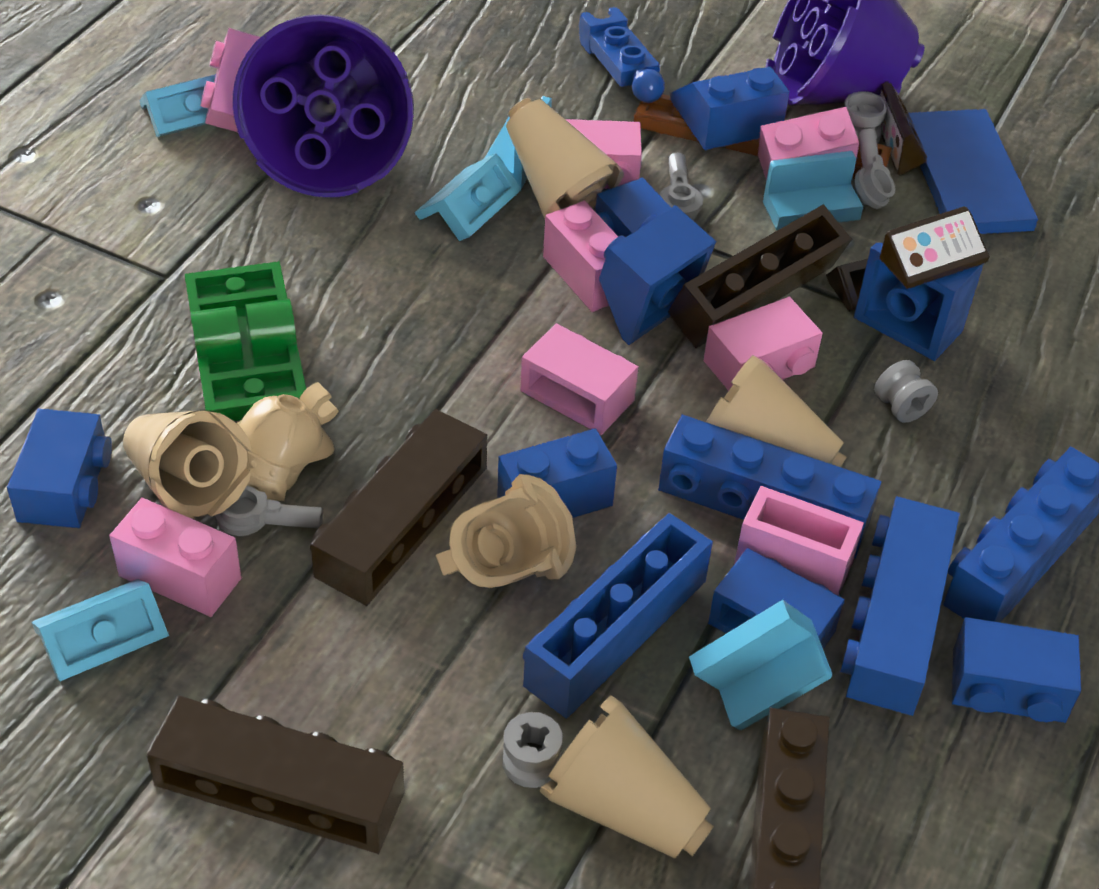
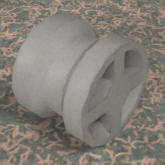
[874,360,938,423]
[503,712,563,788]

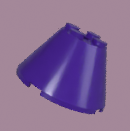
[765,0,925,106]
[233,14,414,197]

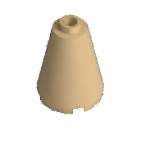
[506,98,624,218]
[706,355,847,467]
[123,410,252,518]
[539,695,714,858]

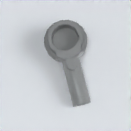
[854,129,895,209]
[660,152,703,220]
[215,486,323,536]

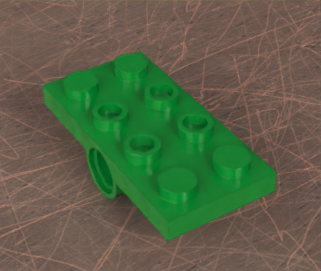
[184,261,306,421]

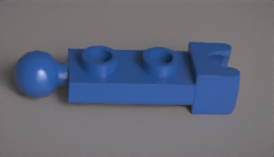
[579,7,665,103]

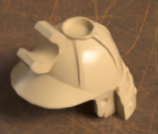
[237,382,339,501]
[436,474,577,588]

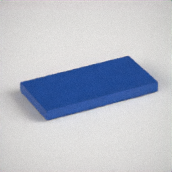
[909,109,1038,234]

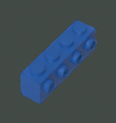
[658,414,882,559]
[943,446,1099,623]
[840,496,960,716]
[523,513,713,719]

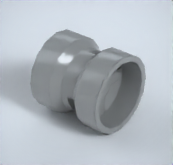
[844,91,887,144]

